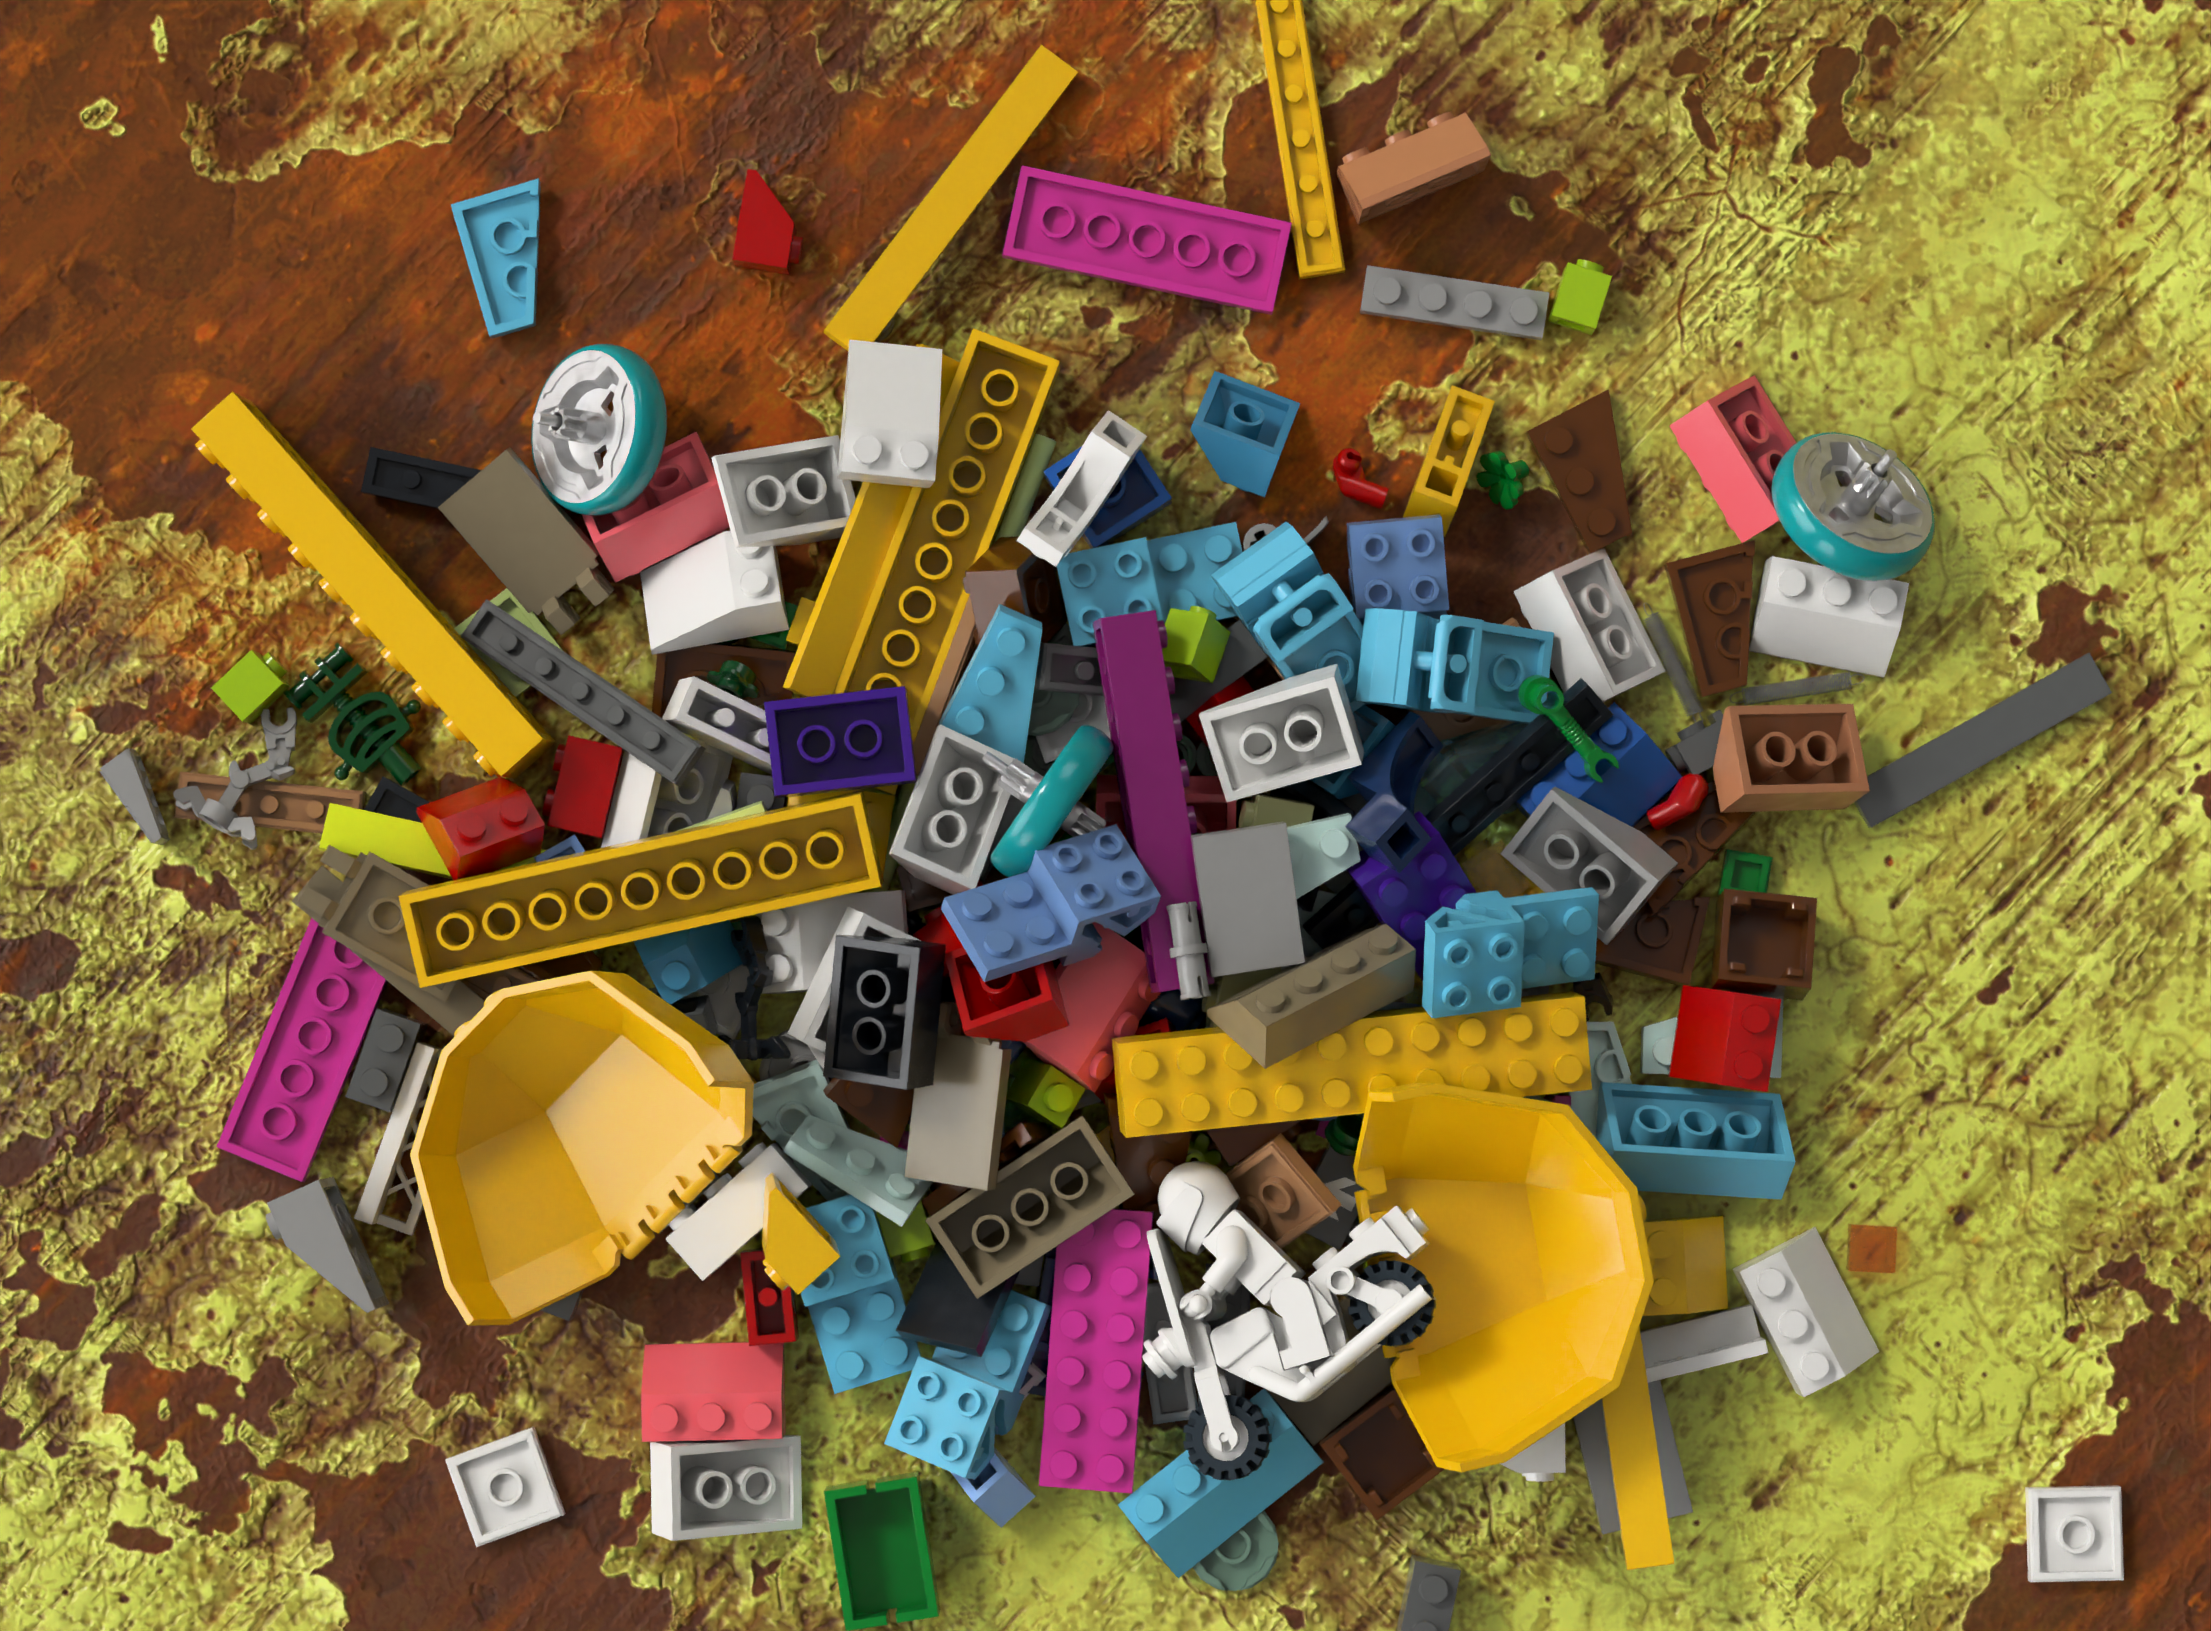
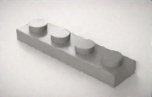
[1360,265,1549,340]

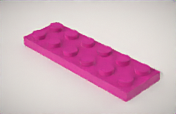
[1002,166,1292,315]
[216,918,388,1182]
[1039,1208,1154,1494]

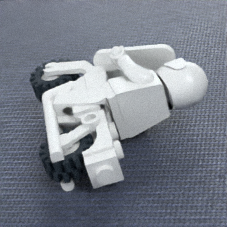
[1142,1161,1437,1480]

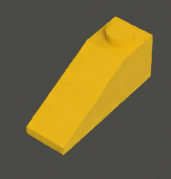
[1403,385,1495,537]

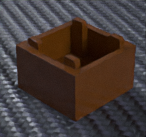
[963,536,1068,646]
[1710,889,1817,1000]
[1319,1385,1444,1520]

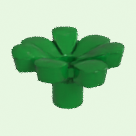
[1476,451,1529,510]

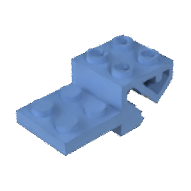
[1347,514,1449,705]
[941,824,1161,982]

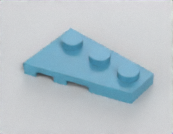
[451,178,541,339]
[939,604,1042,763]

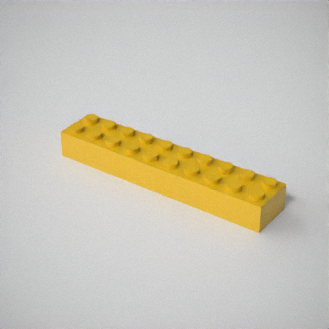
[833,328,1060,797]
[191,391,556,779]
[398,790,884,988]
[1112,991,1592,1138]

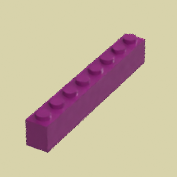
[1092,610,1214,993]

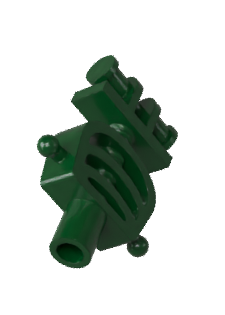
[283,642,422,786]

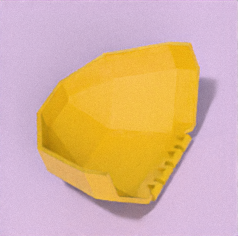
[410,970,754,1326]
[1353,1083,1655,1473]

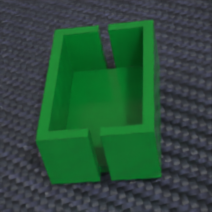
[824,1471,941,1631]

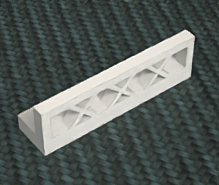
[354,1042,442,1236]
[1640,1304,1768,1383]

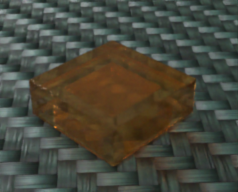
[1846,1224,1897,1273]

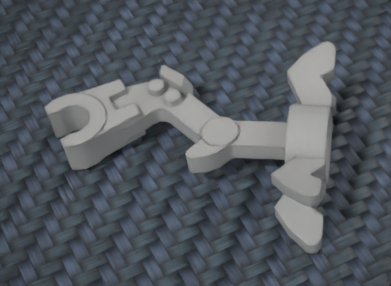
[173,707,297,850]

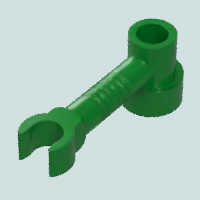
[1518,675,1619,783]

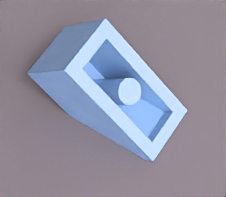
[951,1447,1036,1528]

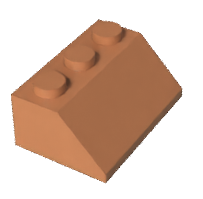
[1336,111,1491,224]
[1713,704,1870,813]

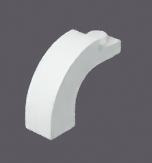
[1017,410,1147,567]

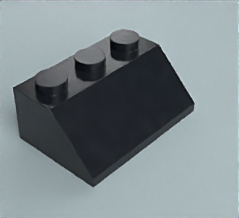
[823,935,946,1090]

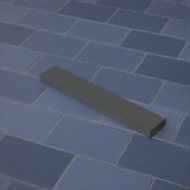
[461,599,706,787]
[1854,653,2112,828]

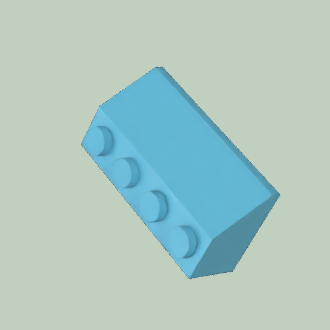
[1596,1082,1796,1200]
[1118,1389,1324,1578]

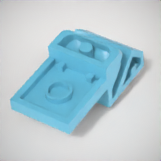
[1057,522,1242,647]
[1210,522,1365,713]
[1355,608,1554,724]
[1422,887,1599,1018]
[801,1194,922,1394]
[884,1290,1052,1480]

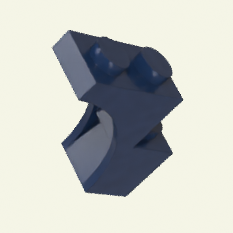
[1345,711,1444,873]

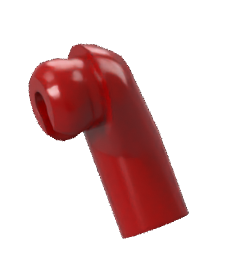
[1332,448,1389,509]
[1647,773,1709,831]

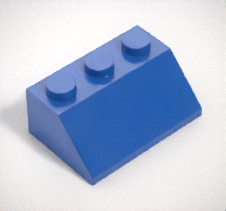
[1516,702,1682,827]

